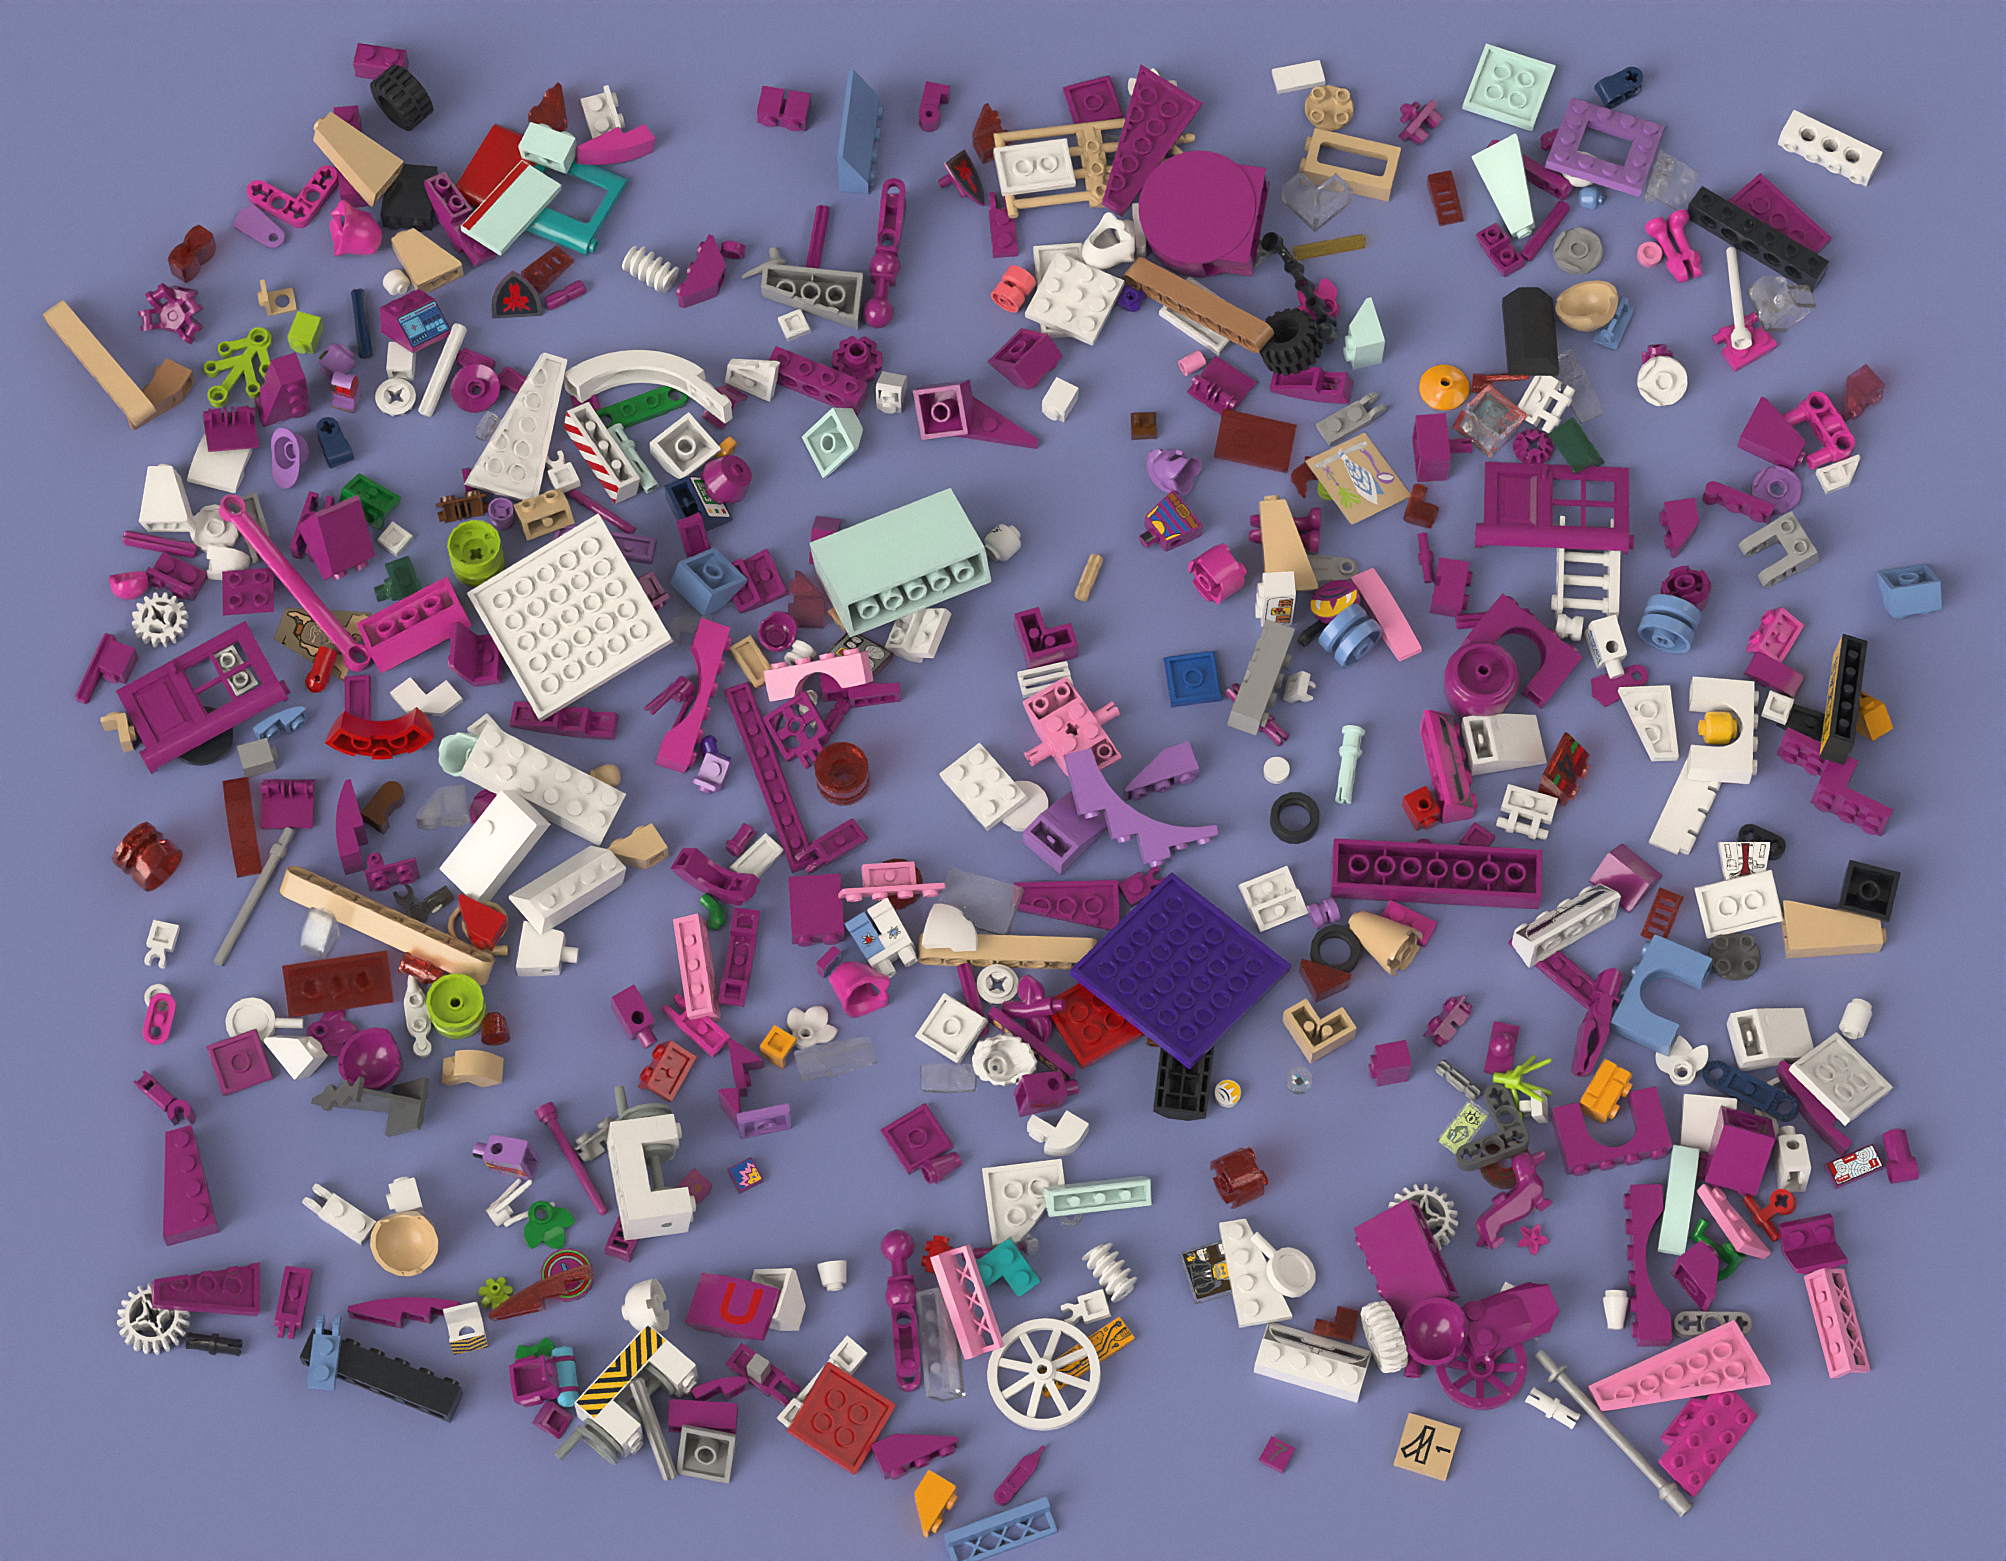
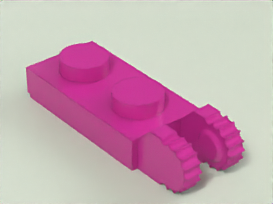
[661,993,731,1058]

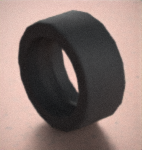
[1270,792,1319,844]
[1310,925,1360,978]

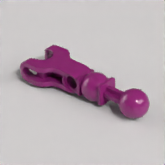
[863,178,906,328]
[881,1229,921,1392]

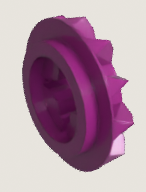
[1513,427,1553,464]

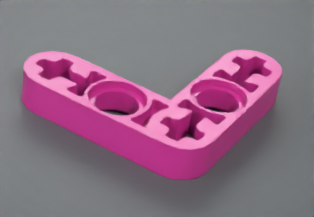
[247,165,339,228]

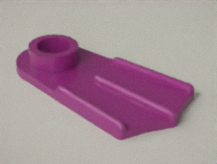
[1591,665,1648,707]

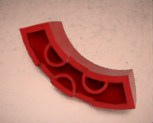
[325,707,434,760]

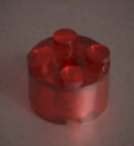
[1210,1147,1268,1209]

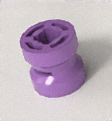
[488,497,515,531]
[1306,897,1341,930]

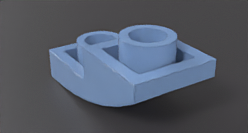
[253,706,308,741]

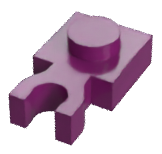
[1118,866,1165,908]

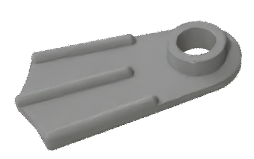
[1307,554,1358,583]

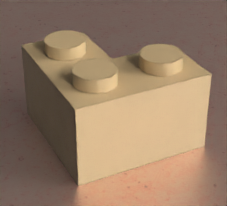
[1282,999,1357,1064]

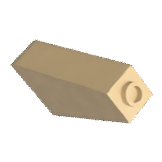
[313,111,404,207]
[1259,495,1318,592]
[1781,900,1886,959]

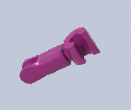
[133,1070,196,1126]

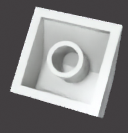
[650,412,721,479]

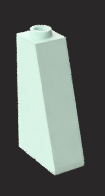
[1471,133,1535,239]

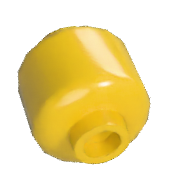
[1698,711,1737,745]

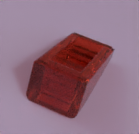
[1426,170,1464,226]
[521,246,574,295]
[1640,887,1684,940]

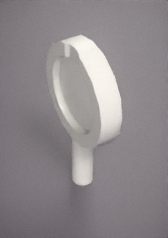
[225,997,304,1045]
[1250,1232,1316,1298]

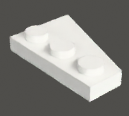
[1618,685,1679,761]

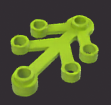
[204,327,272,408]

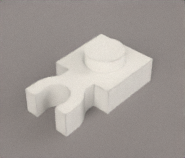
[545,450,581,493]
[144,920,180,969]
[1060,1289,1111,1325]

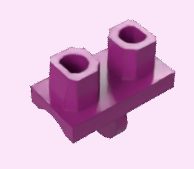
[1398,99,1443,145]

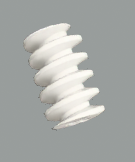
[622,246,679,293]
[1082,1243,1138,1303]

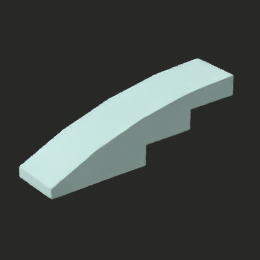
[1657,1145,1700,1256]

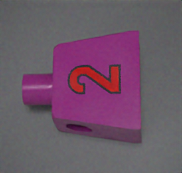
[610,985,658,1049]
[1014,1071,1079,1117]

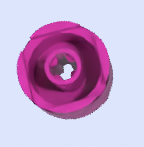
[1188,543,1247,605]

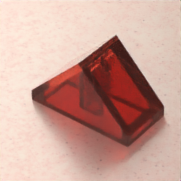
[1299,959,1352,1003]

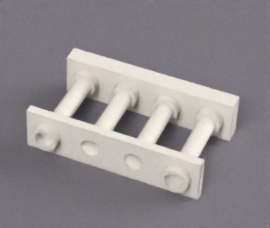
[1551,516,1620,619]

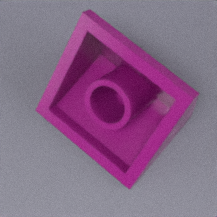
[1589,843,1663,914]

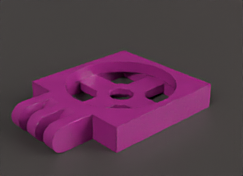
[762,691,831,769]

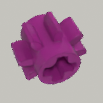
[1642,344,1673,364]

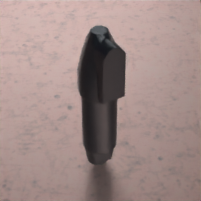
[1297,619,1329,647]

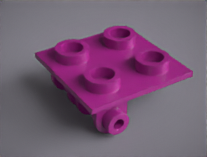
[1187,356,1256,420]
[202,405,259,452]
[222,568,276,616]
[261,779,315,829]
[364,853,420,892]

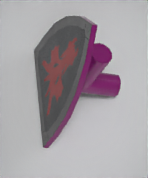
[938,149,984,206]
[492,270,543,319]

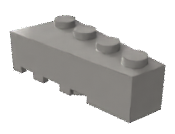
[761,263,864,330]
[1227,619,1295,735]

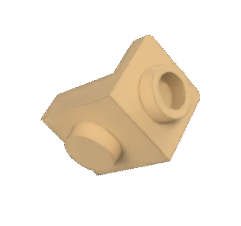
[100,712,137,752]

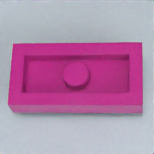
[1382,900,1437,948]

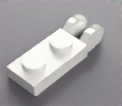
[302,1183,377,1245]

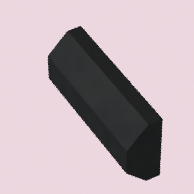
[1502,287,1559,376]
[1153,1046,1214,1121]

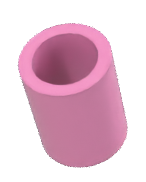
[1178,350,1206,376]

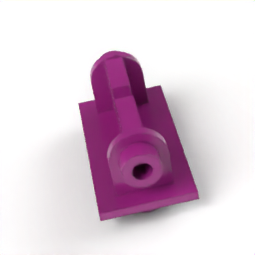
[1423,995,1473,1047]

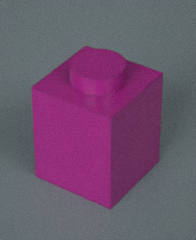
[99,640,139,685]

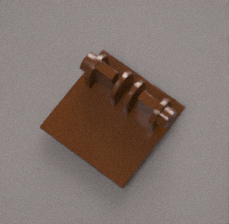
[436,490,489,524]

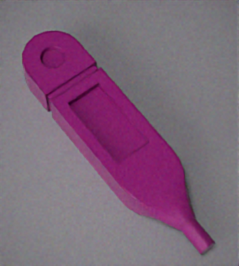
[994,1445,1046,1506]

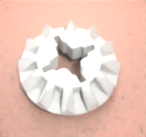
[375,378,416,417]
[977,964,1018,1005]

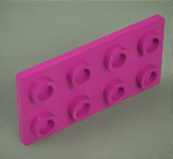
[1659,1390,1757,1497]

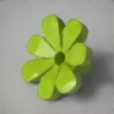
[478,1277,514,1310]

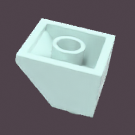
[1343,297,1385,370]

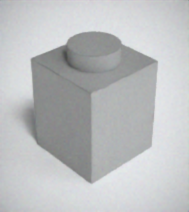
[237,738,279,778]

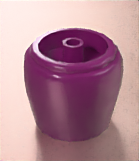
[1443,641,1519,720]

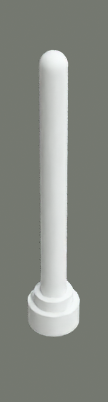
[1726,247,1752,350]

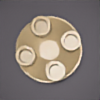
[1305,85,1354,131]

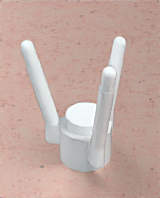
[486,1179,555,1228]

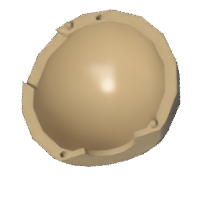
[1555,280,1619,332]
[370,1211,438,1276]

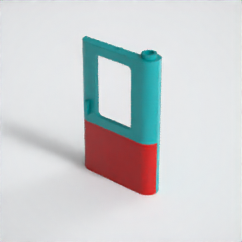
[456,124,630,256]

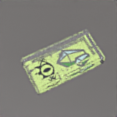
[1437,1099,1490,1155]

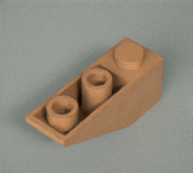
[127,358,196,430]

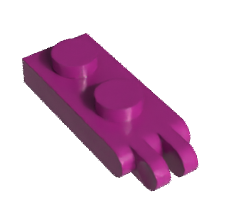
[274,1266,313,1340]

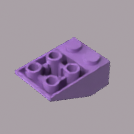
[1023,790,1107,875]

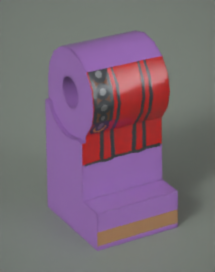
[330,370,362,414]

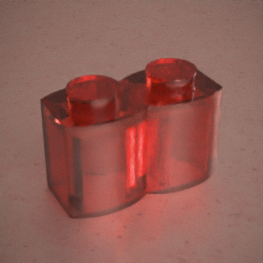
[168,224,217,283]

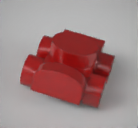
[921,1235,953,1274]

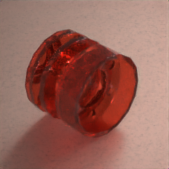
[814,741,870,806]
[112,822,183,892]

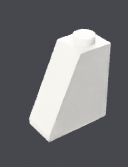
[139,464,196,532]

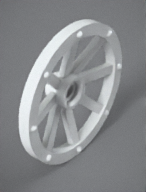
[987,1318,1101,1431]

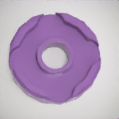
[1751,466,1802,515]

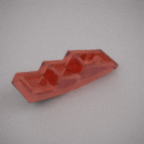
[488,1264,594,1322]

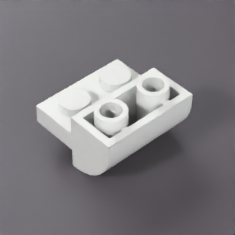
[885,608,952,663]

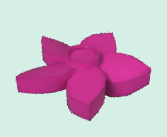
[1517,1224,1549,1256]

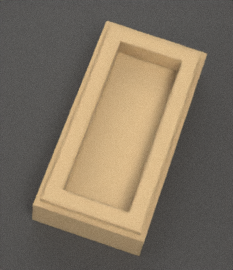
[729,635,772,691]

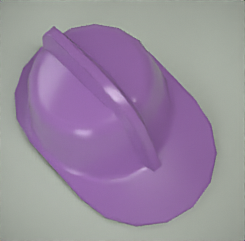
[271,427,309,489]

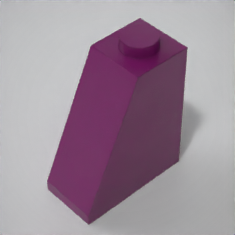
[1737,396,1807,471]

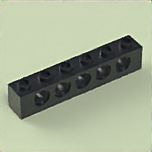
[1687,186,1829,293]

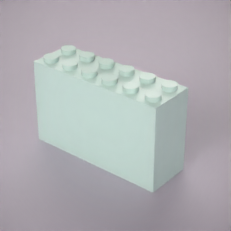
[810,488,991,637]

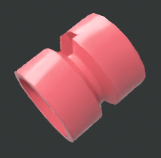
[991,265,1036,313]

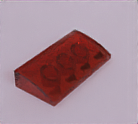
[282,950,394,1018]

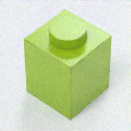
[287,311,324,354]

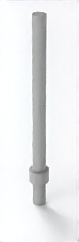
[213,827,295,966]

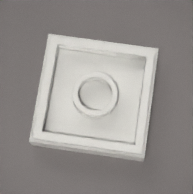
[915,993,988,1065]

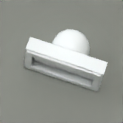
[1115,203,1146,258]

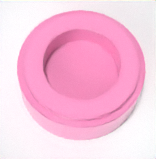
[1637,242,1663,268]

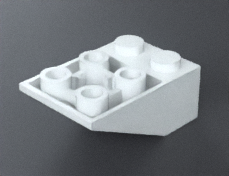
[1460,714,1547,776]
[1726,1008,1814,1072]

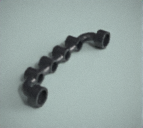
[1261,232,1338,345]

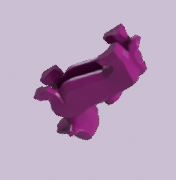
[1475,1150,1553,1250]

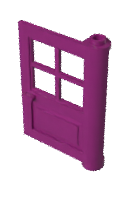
[1475,462,1634,555]
[116,621,291,774]

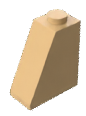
[391,228,464,294]

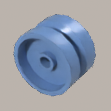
[1637,594,1702,654]
[1318,603,1383,669]

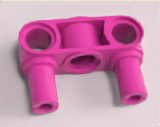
[1782,391,1855,470]

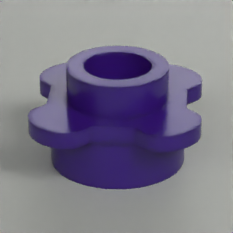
[1116,285,1145,312]

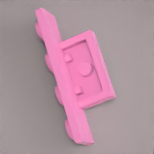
[838,861,945,902]

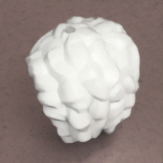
[972,1033,1037,1087]

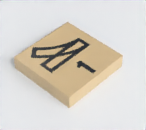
[1393,1413,1461,1481]

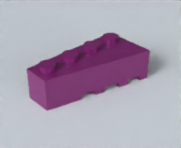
[163,1125,219,1246]

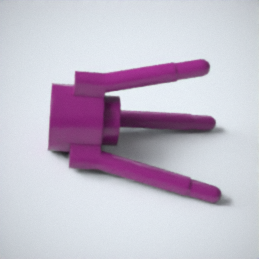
[644,676,695,729]

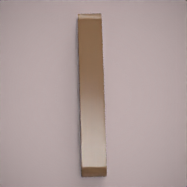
[1123,257,1274,353]

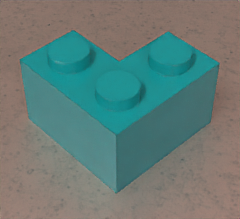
[976,1237,1041,1297]

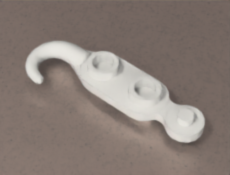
[404,966,439,1058]

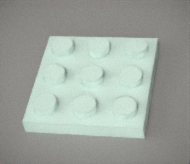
[1462,44,1556,131]

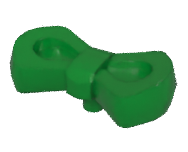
[515,1337,555,1360]

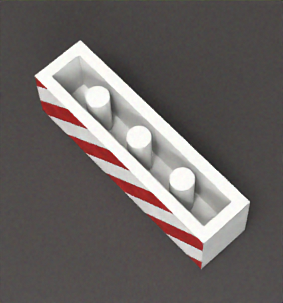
[563,402,640,504]

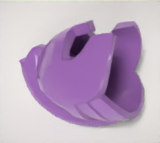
[1146,449,1202,495]

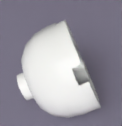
[622,1279,669,1332]

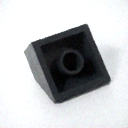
[1838,860,1901,923]

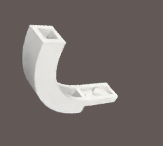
[563,350,733,424]

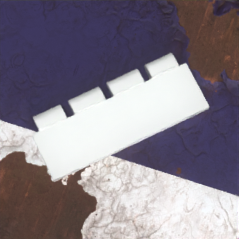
[1649,758,1722,855]

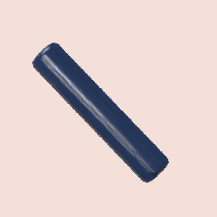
[351,288,373,359]

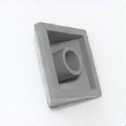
[676,1424,738,1484]

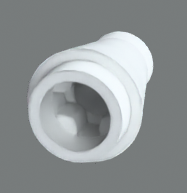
[1602,1290,1629,1330]

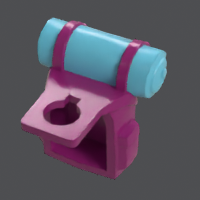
[509,1346,580,1407]

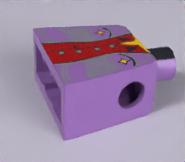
[473,1135,540,1181]

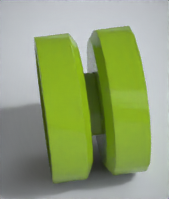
[426,973,487,1040]

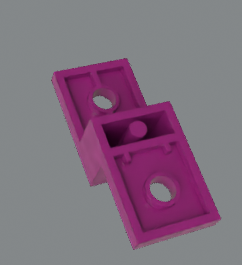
[1776,727,1893,837]

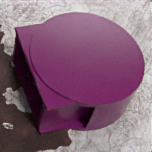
[1138,150,1270,278]

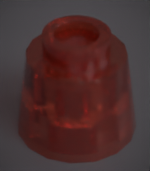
[481,1012,510,1046]

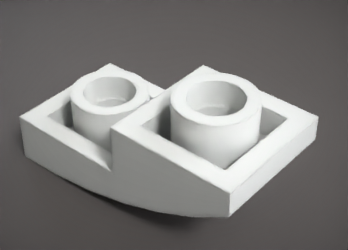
[214,645,258,698]

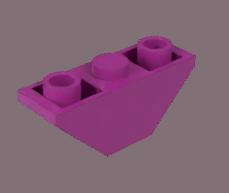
[676,234,727,308]

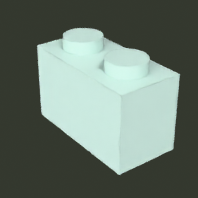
[518,122,578,174]

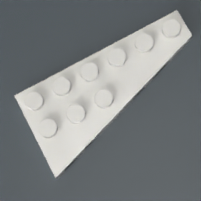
[464,353,567,501]

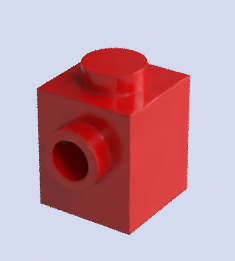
[1402,785,1441,831]

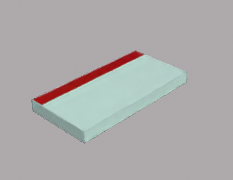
[461,160,561,256]

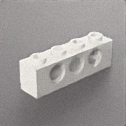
[1778,110,1883,187]

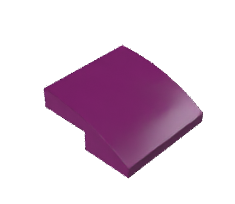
[731,549,789,614]

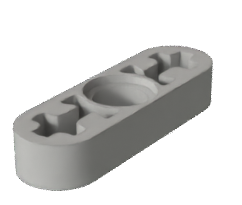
[1673,1311,1752,1338]

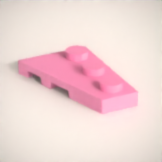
[1696,1184,1771,1260]

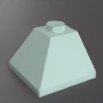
[802,408,863,478]

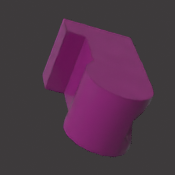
[919,81,950,132]

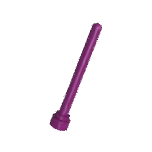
[534,1102,608,1215]

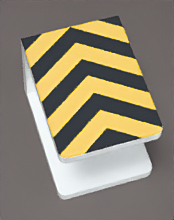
[443,1302,488,1355]

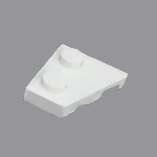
[725,359,780,402]

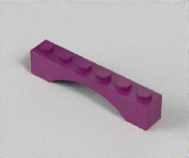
[1623,1184,1672,1347]

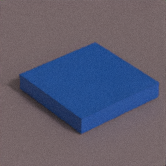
[1163,651,1222,708]

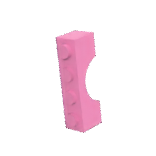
[764,648,874,701]

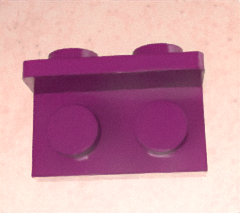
[146,552,208,602]

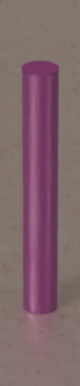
[569,489,636,534]

